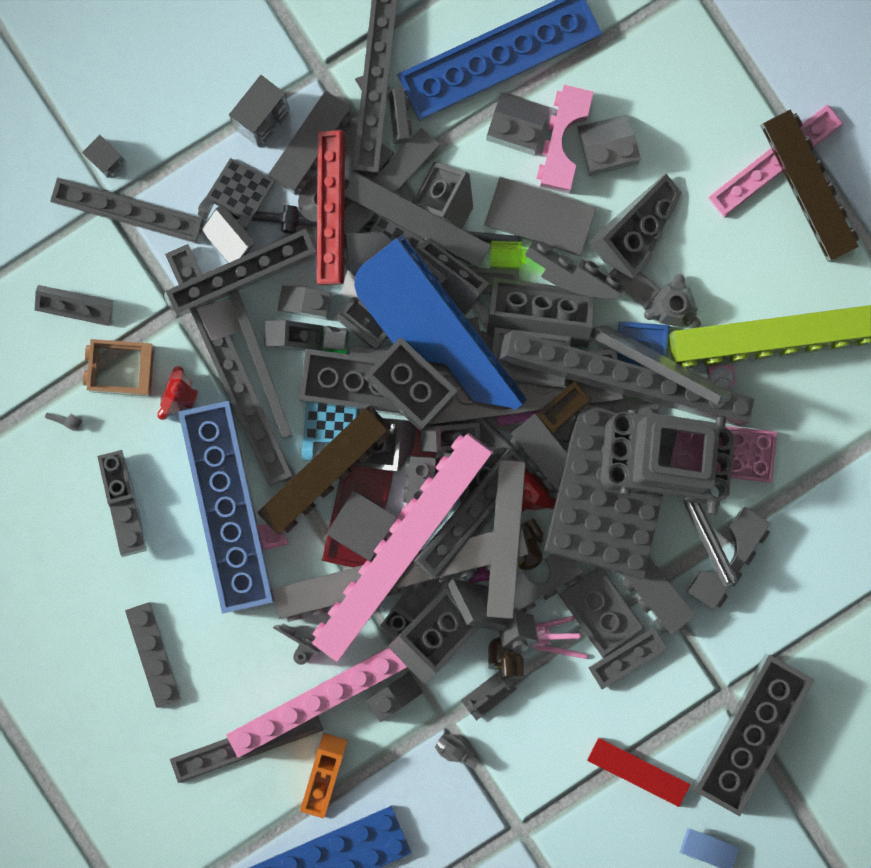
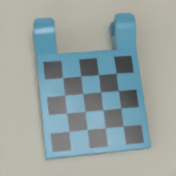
[302,403,357,460]

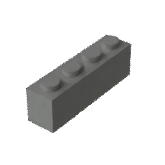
[268,90,353,195]

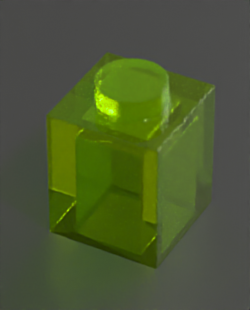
[490,241,527,271]

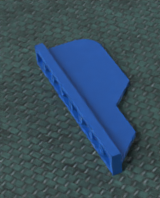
[354,234,527,410]

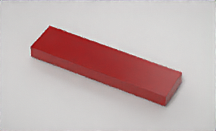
[587,737,690,807]

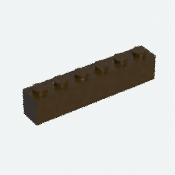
[760,109,859,261]
[257,405,391,535]

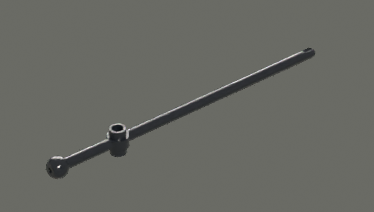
[228,205,522,246]

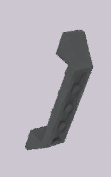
[380,514,491,637]

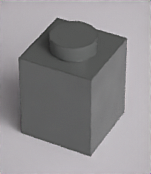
[82,135,124,177]
[499,609,538,653]

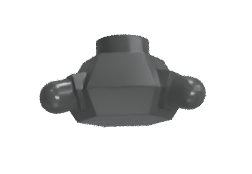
[644,274,701,328]

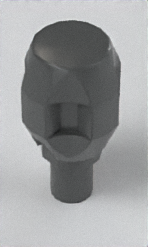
[435,733,480,769]

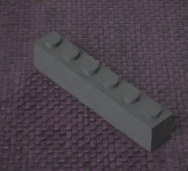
[164,229,316,319]

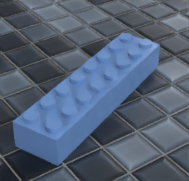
[178,401,274,614]

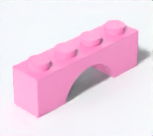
[536,85,594,194]

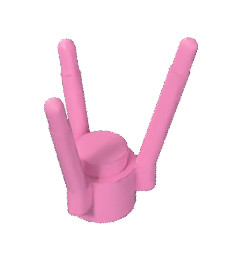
[530,616,588,659]

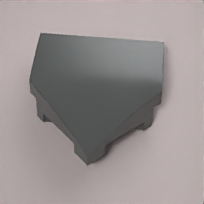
[344,230,392,277]

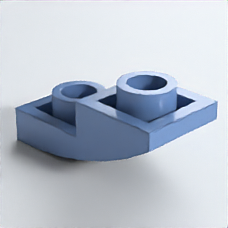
[679,828,739,868]

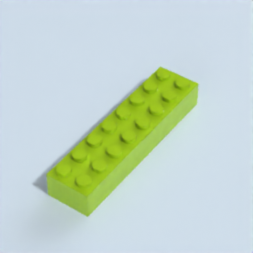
[669,305,871,369]

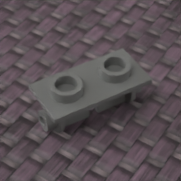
[461,669,517,721]

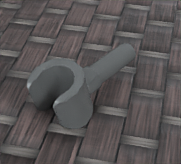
[45,412,82,431]

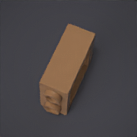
[83,339,155,396]

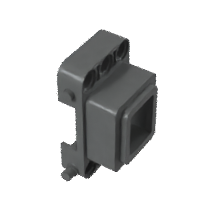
[601,410,734,515]

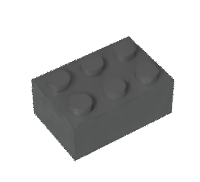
[229,75,290,147]
[363,337,458,430]

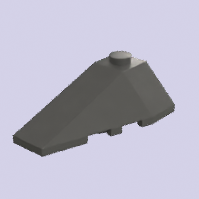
[588,173,682,278]

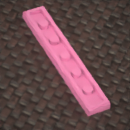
[708,104,843,218]

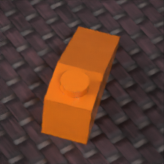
[300,733,348,819]

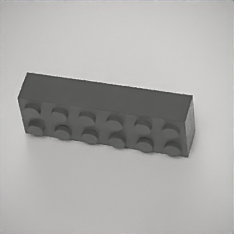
[691,654,814,817]

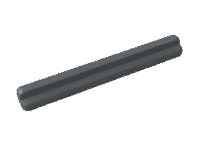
[683,498,737,587]

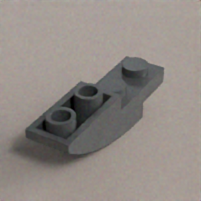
[525,239,625,298]
[97,450,147,557]

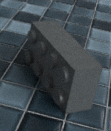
[299,349,402,416]

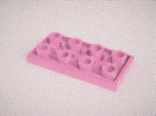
[670,426,777,483]

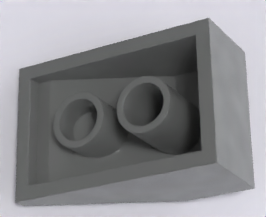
[388,588,480,684]

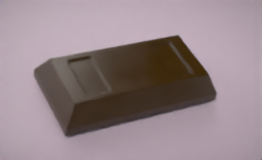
[536,381,592,433]

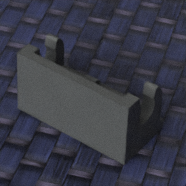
[336,298,388,349]

